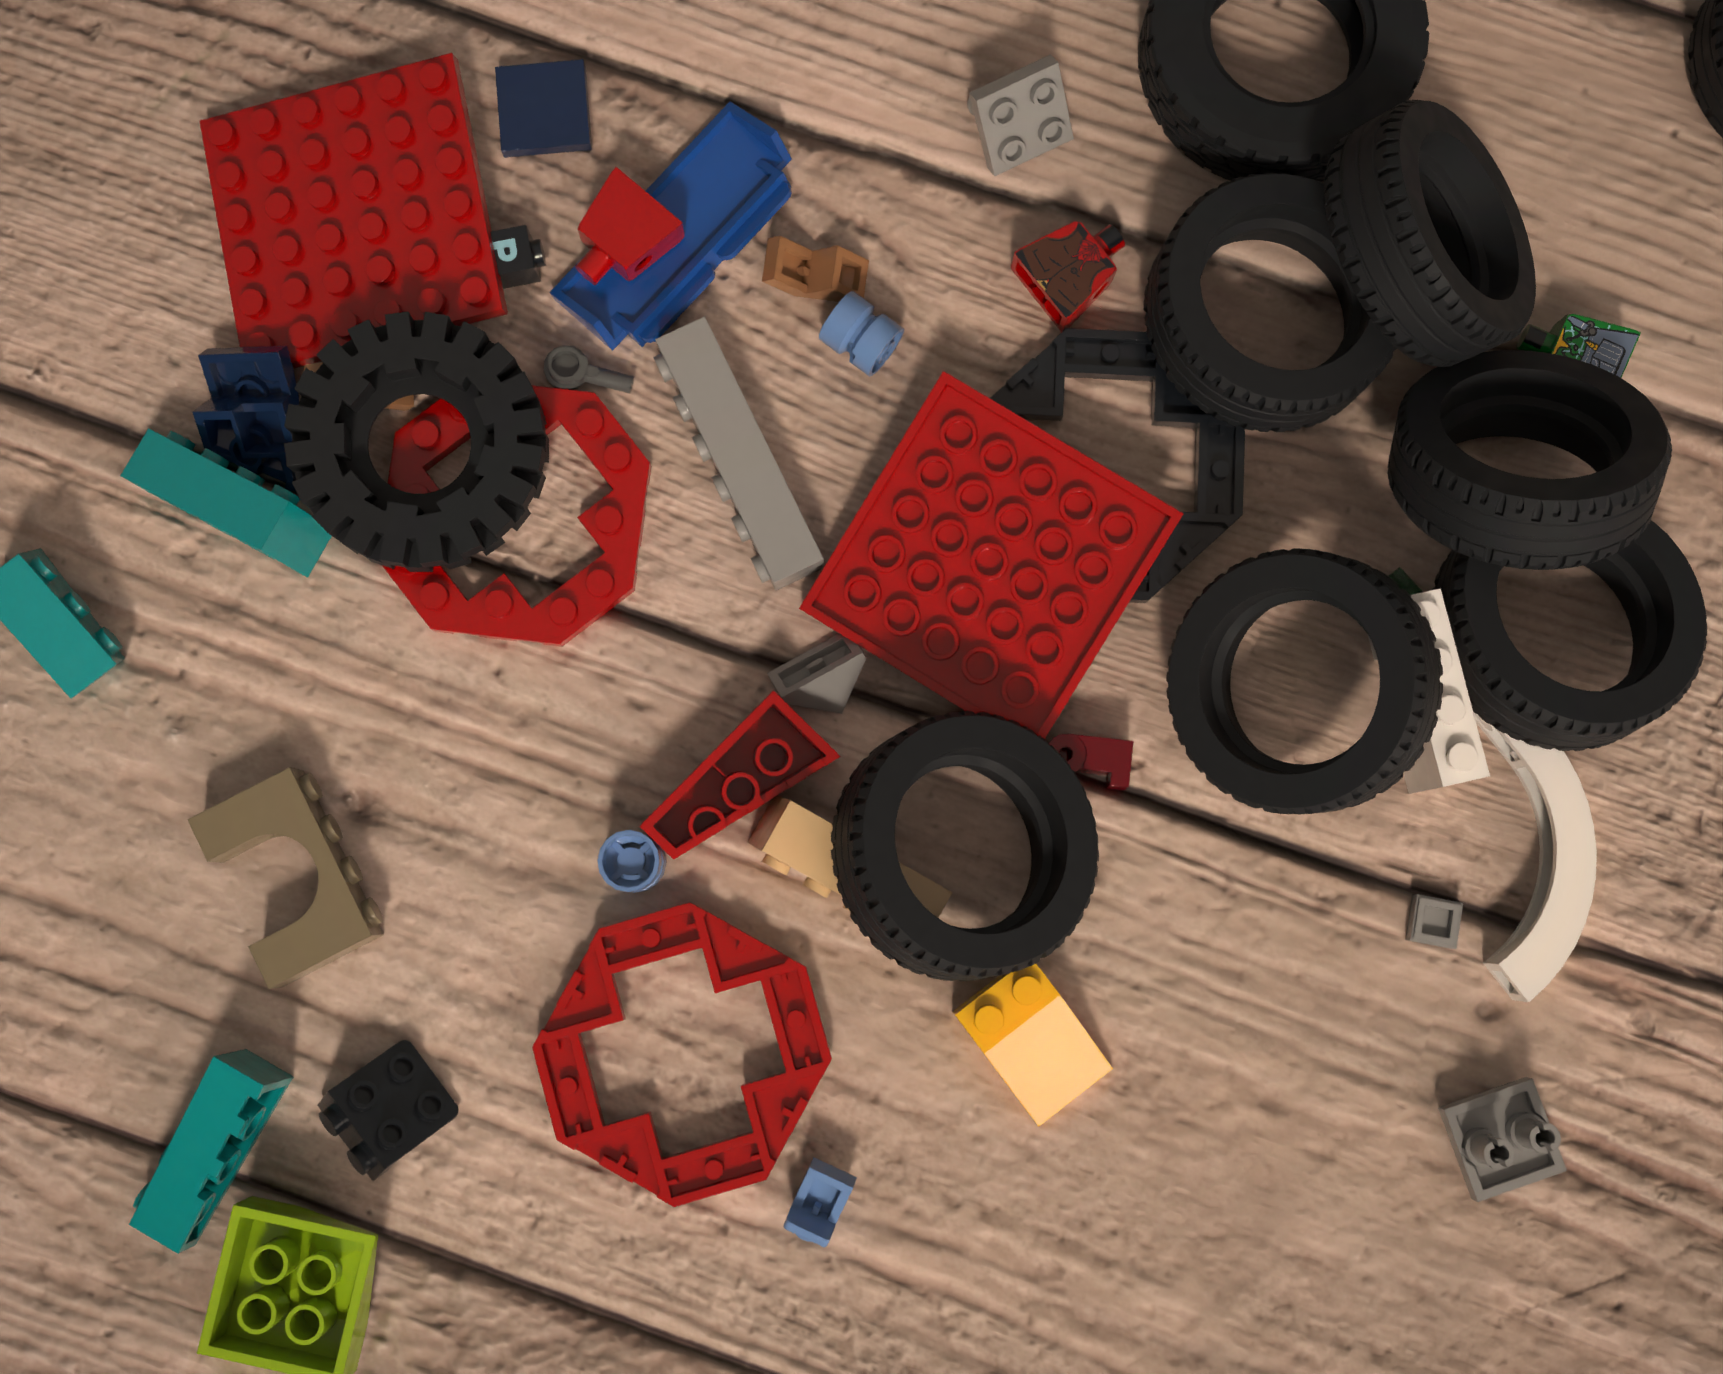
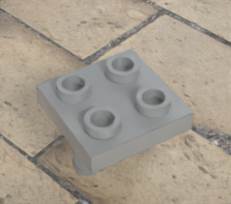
[967,54,1074,176]
[1438,1077,1567,1202]

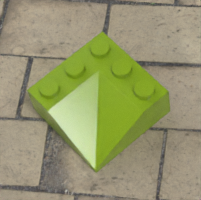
[197,1196,378,1374]

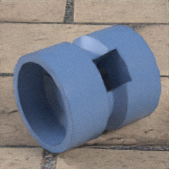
[819,291,904,377]
[597,830,667,893]

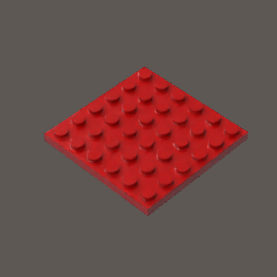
[199,53,508,369]
[799,371,1184,739]

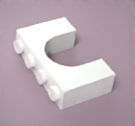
[1367,588,1490,794]

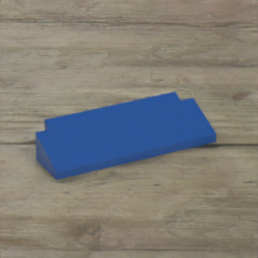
[549,102,792,351]

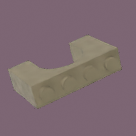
[187,767,384,989]

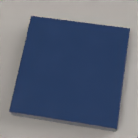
[495,59,592,158]

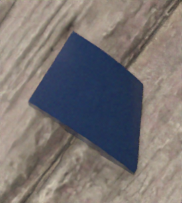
[192,346,299,491]

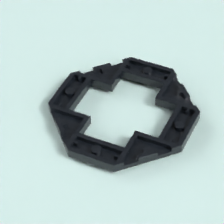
[990,328,1245,603]

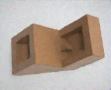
[762,236,869,302]

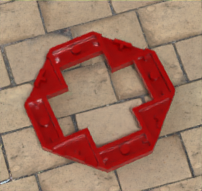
[382,385,652,647]
[532,902,832,1207]

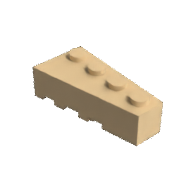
[747,795,953,918]

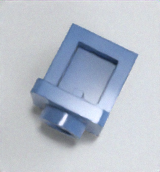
[783,1157,857,1247]

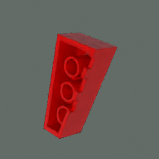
[639,690,841,860]

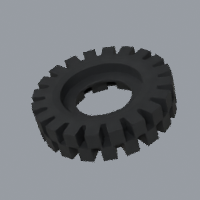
[284,312,549,572]

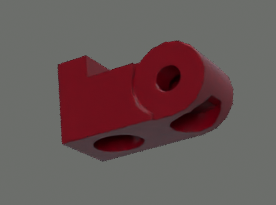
[1048,734,1134,790]

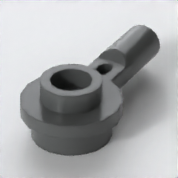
[544,345,634,394]

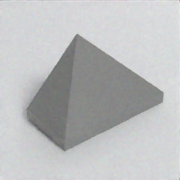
[767,634,866,714]

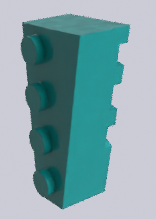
[129,1049,294,1254]

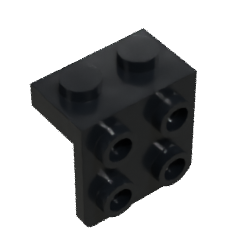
[317,1040,459,1181]

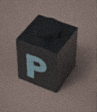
[490,225,546,289]

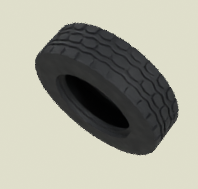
[1138,0,1430,182]

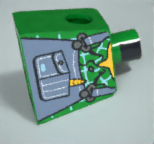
[1516,314,1641,378]

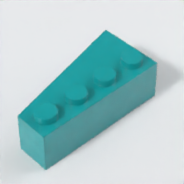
[120,428,332,578]

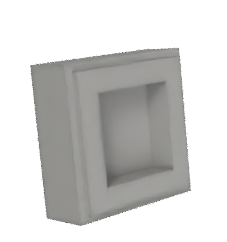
[1405,894,1463,949]

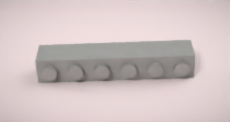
[653,316,825,591]

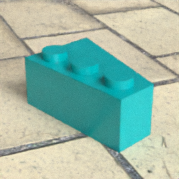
[0,548,125,699]

